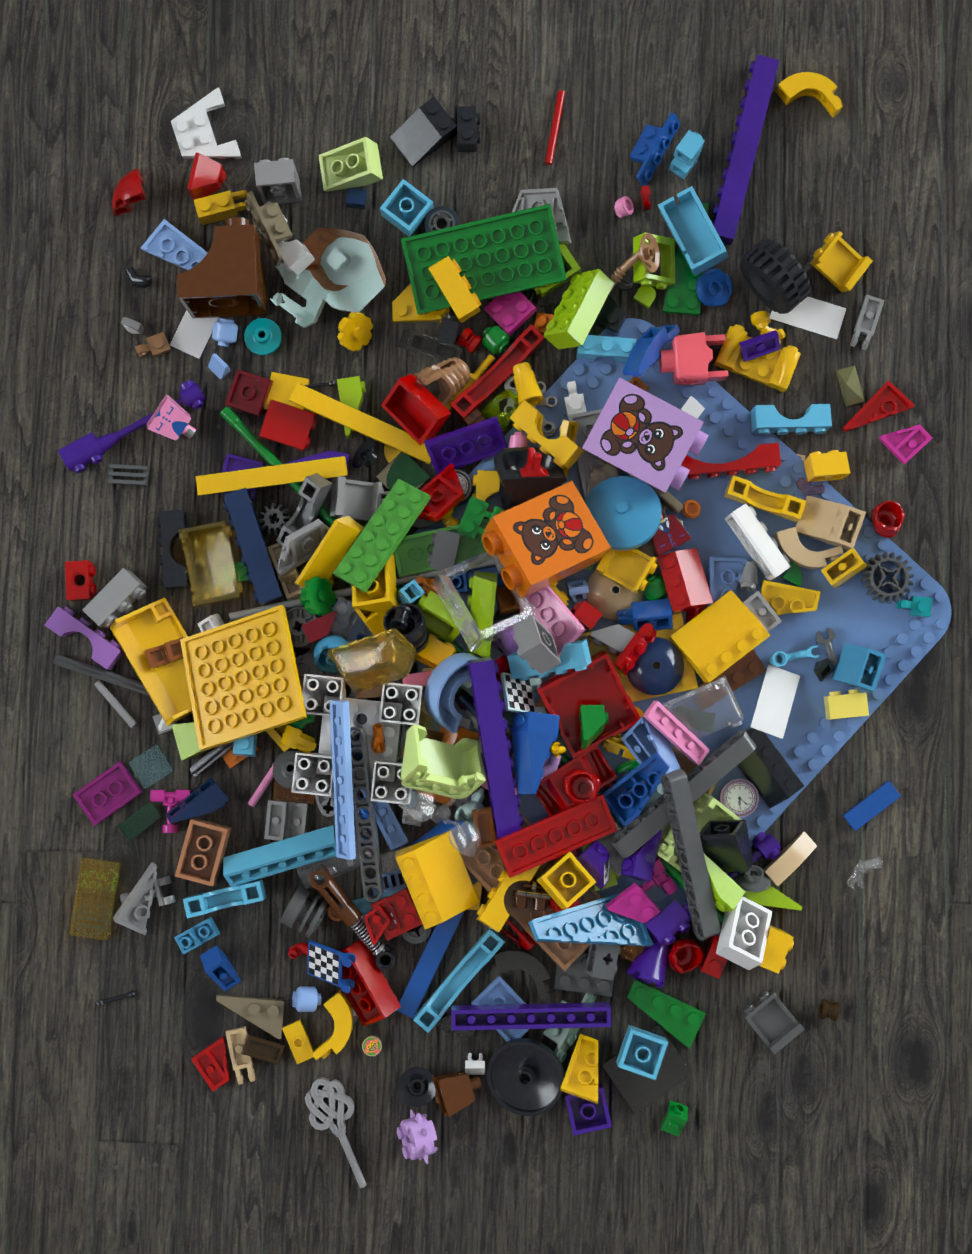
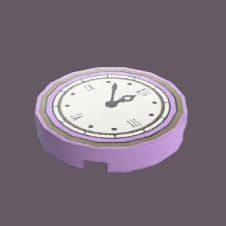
[719,779,759,818]

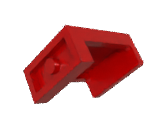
[259,399,317,452]

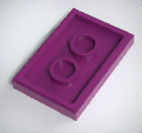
[72,761,143,826]

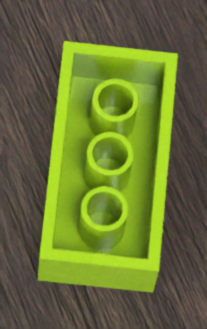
[543,269,614,350]

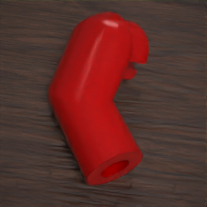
[288,942,308,959]

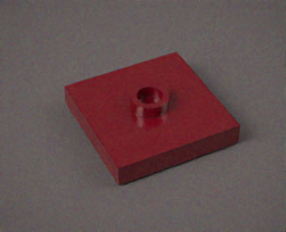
[225,369,273,417]

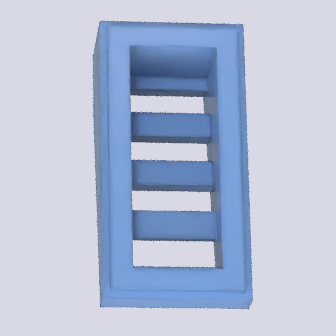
[372,868,407,895]

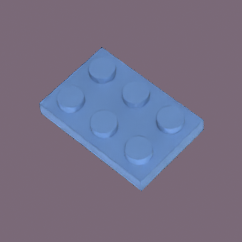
[471,975,529,1041]

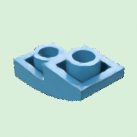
[174,917,220,954]

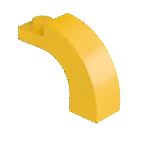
[775,72,843,117]
[312,990,354,1060]

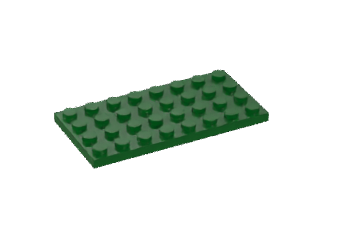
[401,204,567,315]

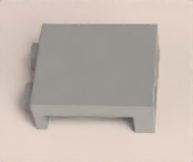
[330,476,384,521]

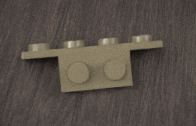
[245,191,292,266]

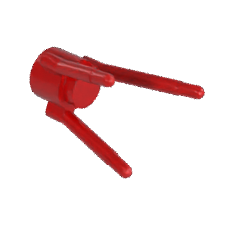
[500,919,536,951]

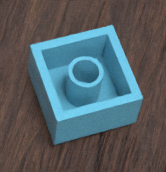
[380,179,434,237]
[616,1025,668,1080]

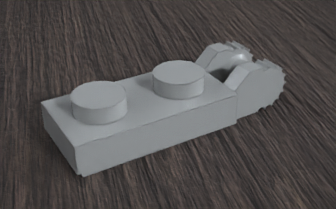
[850,294,884,351]

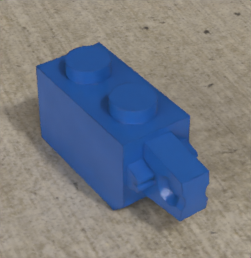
[617,598,673,632]

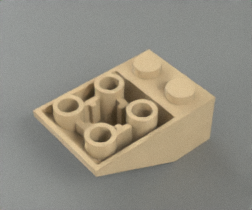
[796,495,866,551]

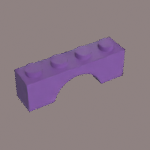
[45,606,124,670]

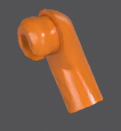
[371,723,385,754]

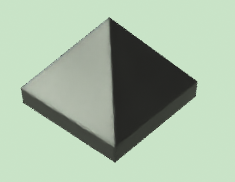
[814,658,834,682]

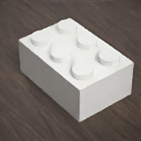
[716,897,772,970]

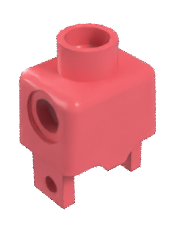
[659,332,728,385]

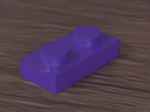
[739,330,780,362]

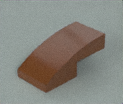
[144,637,183,670]

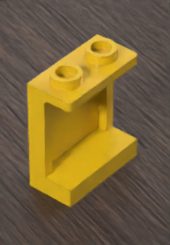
[810,231,873,293]
[596,548,658,594]

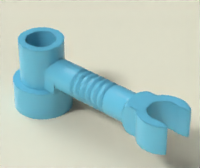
[769,646,820,667]

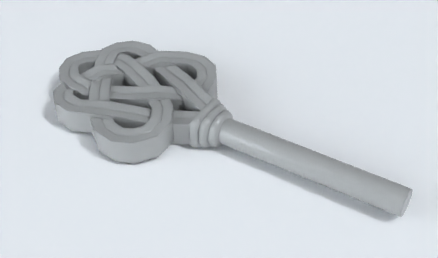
[305,1077,367,1188]

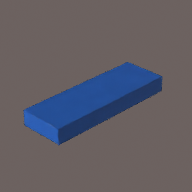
[842,780,901,831]

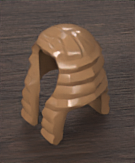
[414,357,470,407]

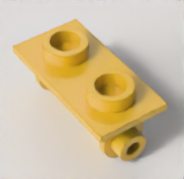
[602,734,635,760]

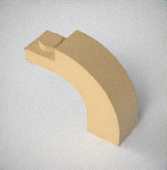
[773,527,843,569]

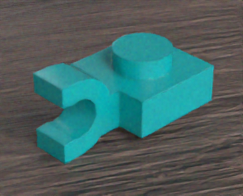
[896,596,932,617]

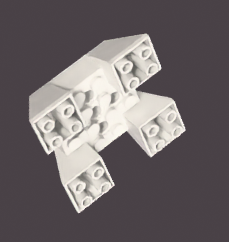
[291,674,423,805]

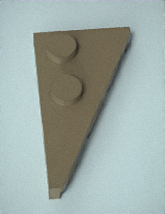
[216,994,285,1039]

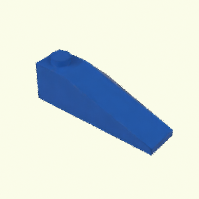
[512,711,560,795]
[602,752,670,827]

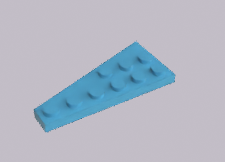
[528,892,653,947]

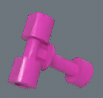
[150,790,191,833]
[640,856,677,895]

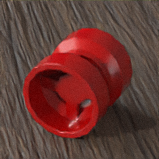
[457,327,483,354]

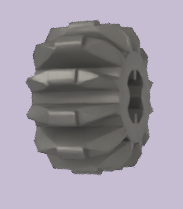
[259,503,291,536]

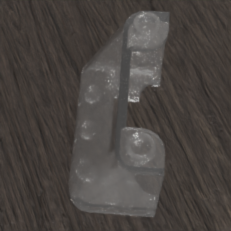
[661,675,745,749]

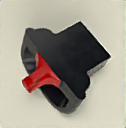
[494,447,567,511]

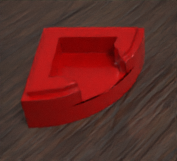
[640,185,651,211]

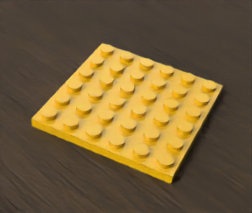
[180,605,307,751]

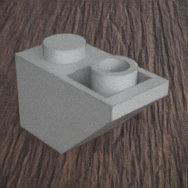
[589,624,635,656]

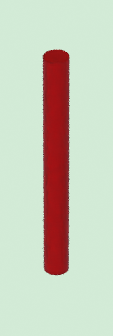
[545,90,565,165]

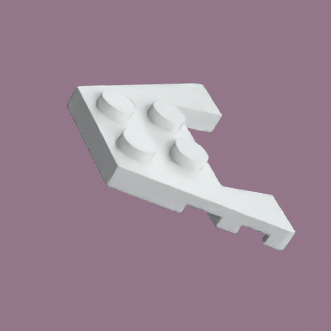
[171,88,242,159]

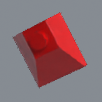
[187,152,226,201]

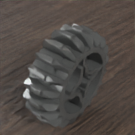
[860,552,914,604]

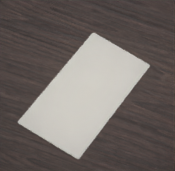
[770,297,846,339]
[170,310,219,359]
[751,665,800,739]

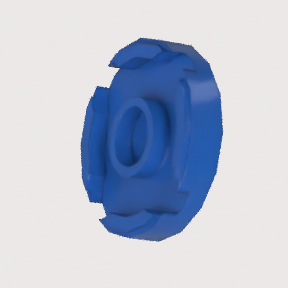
[696,269,733,307]

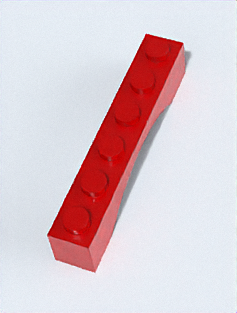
[450,324,545,422]
[681,443,781,480]

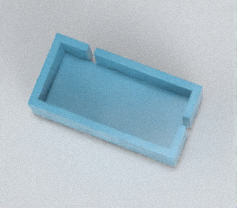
[658,186,729,277]

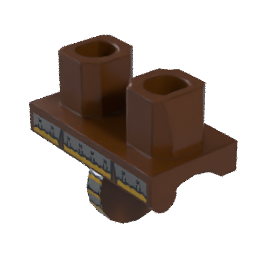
[513,878,551,911]

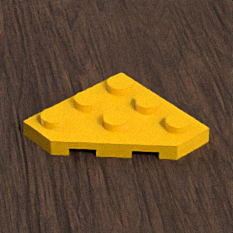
[392,283,449,323]

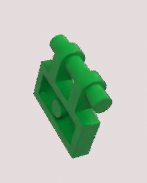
[457,496,502,543]

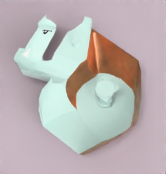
[271,228,386,328]

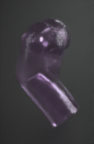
[796,478,825,496]

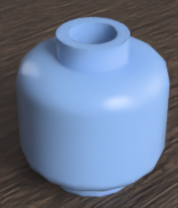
[212,318,238,347]
[292,986,321,1012]

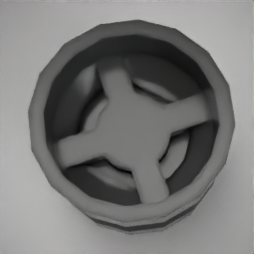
[617,268,635,291]

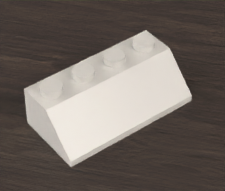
[725,504,790,581]

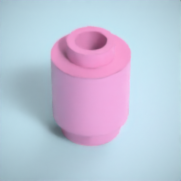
[509,432,529,448]

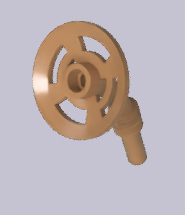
[609,233,660,293]

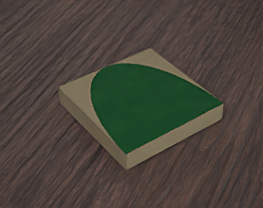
[376,452,430,491]

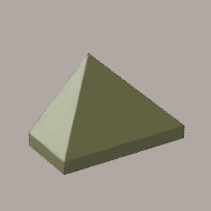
[836,366,865,407]

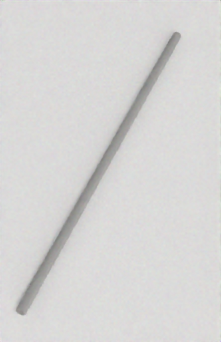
[229,557,501,620]

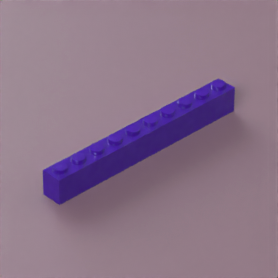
[711,55,779,245]
[467,657,523,839]

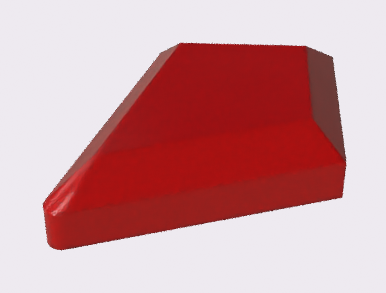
[363,905,391,945]

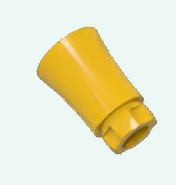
[513,362,544,407]

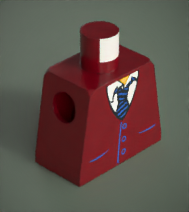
[650,512,692,558]

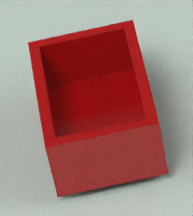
[381,374,451,445]

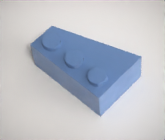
[621,717,680,784]

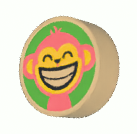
[362,1035,382,1056]

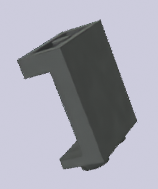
[742,990,805,1055]

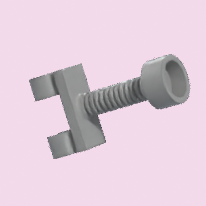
[121,876,176,906]

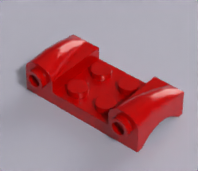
[536,746,618,816]

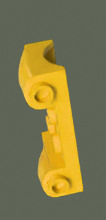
[714,325,801,392]

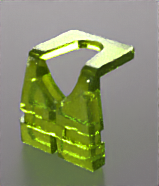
[480,389,519,432]

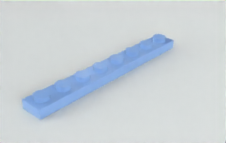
[329,699,356,860]

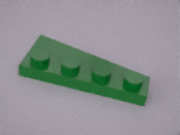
[627,979,706,1049]

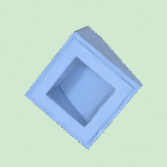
[208,353,231,379]

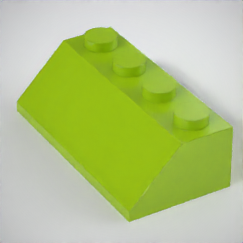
[464,571,498,658]

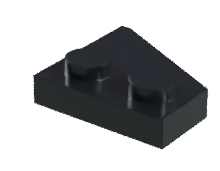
[594,294,626,333]

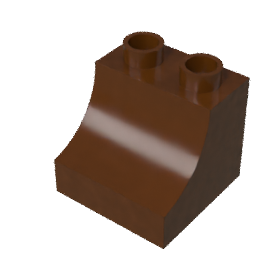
[177,217,268,318]

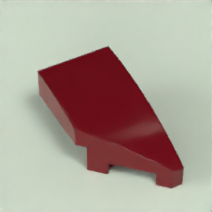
[301,611,338,643]

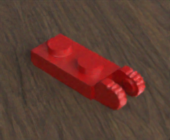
[614,623,657,675]

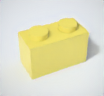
[824,689,869,720]

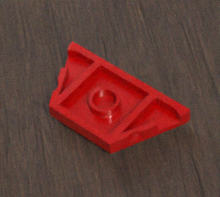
[418,463,465,522]

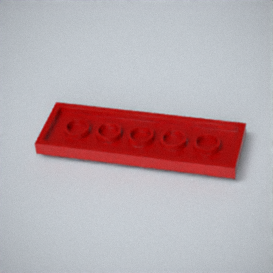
[494,794,618,878]

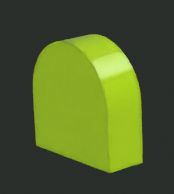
[633,286,656,308]

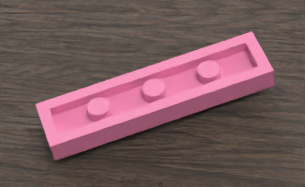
[643,700,710,765]

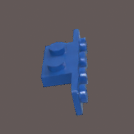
[629,113,680,186]

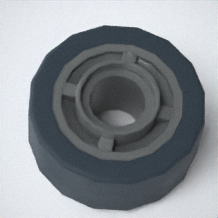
[424,206,460,233]

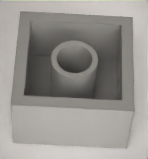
[512,615,561,675]

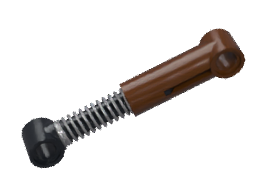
[310,865,395,970]

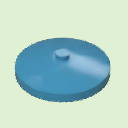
[585,476,662,551]

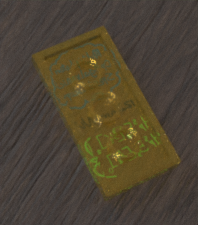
[69,857,121,940]

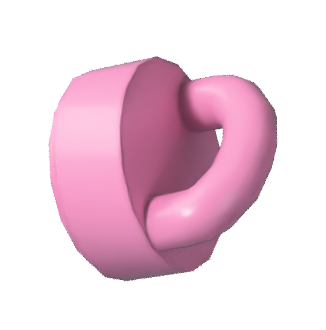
[614,196,634,218]

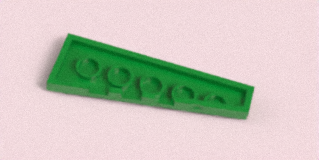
[662,203,709,316]

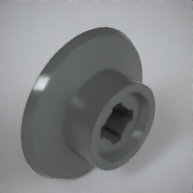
[735,865,771,892]

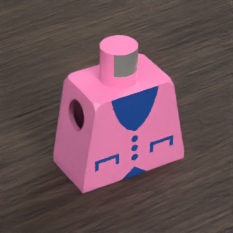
[147,394,196,440]

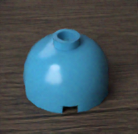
[313,635,353,673]

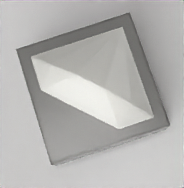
[121,317,145,334]
[152,714,177,735]

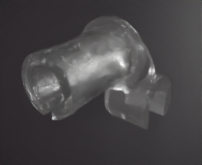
[848,856,883,891]

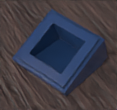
[346,188,368,209]

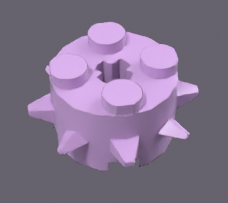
[397,1109,437,1164]

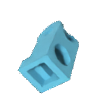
[397,579,425,605]

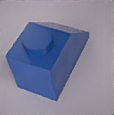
[200,945,241,992]

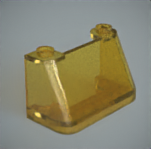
[178,521,243,608]

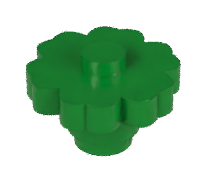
[300,576,336,616]

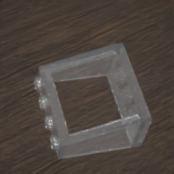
[433,552,536,652]

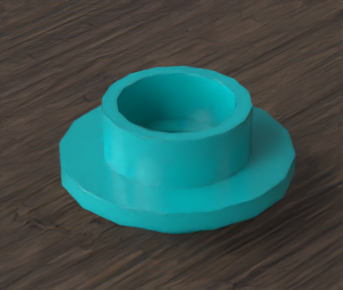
[244,318,282,355]

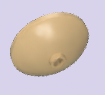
[586,570,643,620]

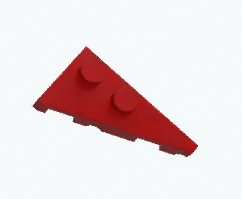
[842,380,915,432]

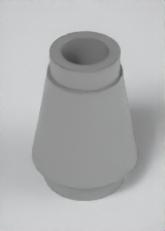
[739,561,758,591]

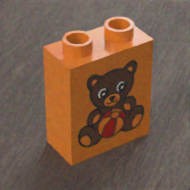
[482,481,611,599]

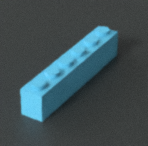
[223,825,336,887]

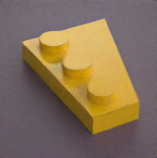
[760,580,821,615]
[560,1034,598,1104]

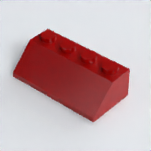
[339,939,401,1027]

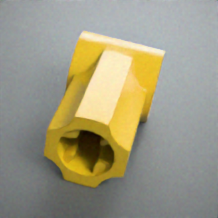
[279,725,317,753]

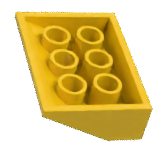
[670,590,771,683]
[395,830,479,929]

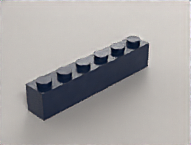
[223,488,284,606]

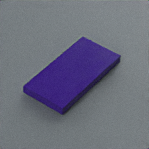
[424,416,508,475]

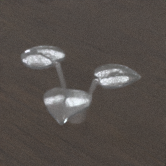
[399,788,481,857]

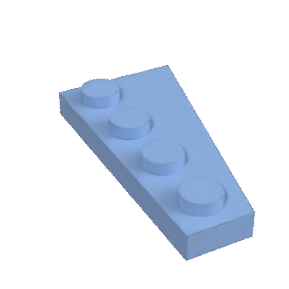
[141,219,208,270]

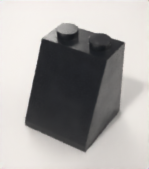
[699,819,754,873]

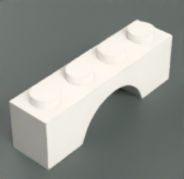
[257,201,315,275]

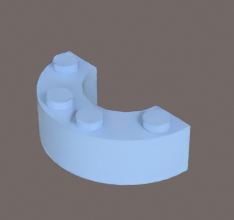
[424,653,480,733]

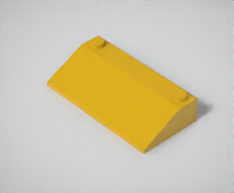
[110,597,193,726]

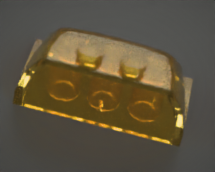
[327,628,416,692]

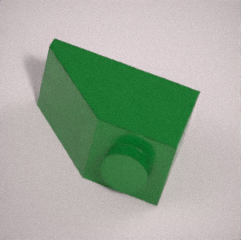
[579,705,608,749]

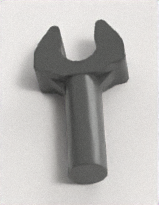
[815,628,838,664]

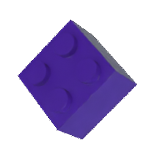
[564,1082,612,1136]

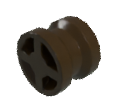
[819,999,840,1021]

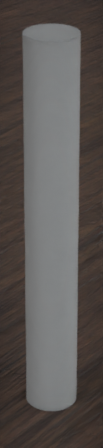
[94,680,137,728]

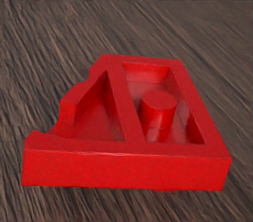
[191,1036,230,1091]

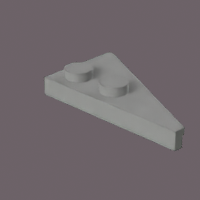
[113,862,157,935]

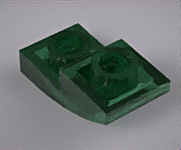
[117,801,162,841]

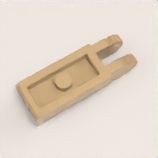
[226,1026,255,1084]

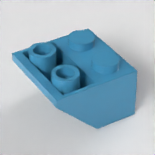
[832,643,887,692]

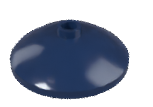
[627,637,684,695]

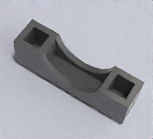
[276,473,332,546]

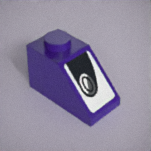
[576,840,610,890]

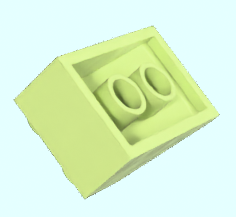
[318,137,383,192]

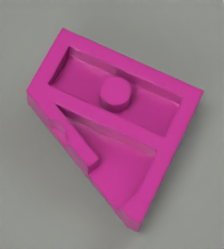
[878,424,933,465]
[606,882,660,923]

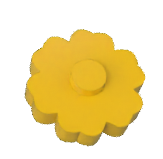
[337,312,373,351]

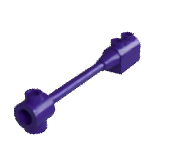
[58,380,205,474]
[645,832,781,946]

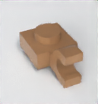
[135,332,172,357]

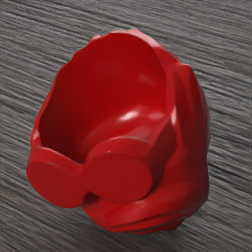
[871,500,905,538]
[564,770,601,804]
[667,938,704,974]

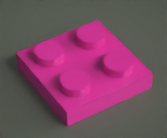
[484,292,537,336]

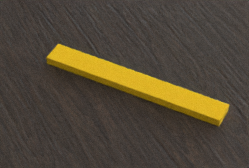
[288,382,431,464]
[195,456,348,495]

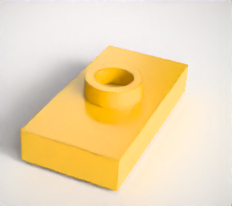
[282,1019,314,1064]

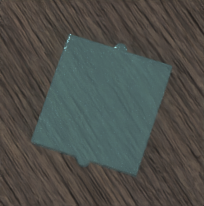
[128,744,174,789]

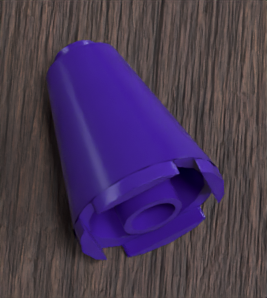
[626,934,669,988]

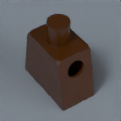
[432,1072,482,1117]

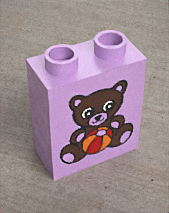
[582,378,709,493]

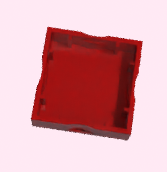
[535,650,641,758]

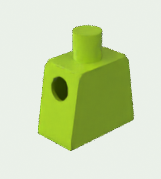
[172,722,209,761]

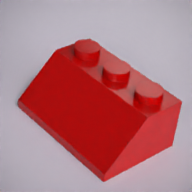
[657,548,713,614]

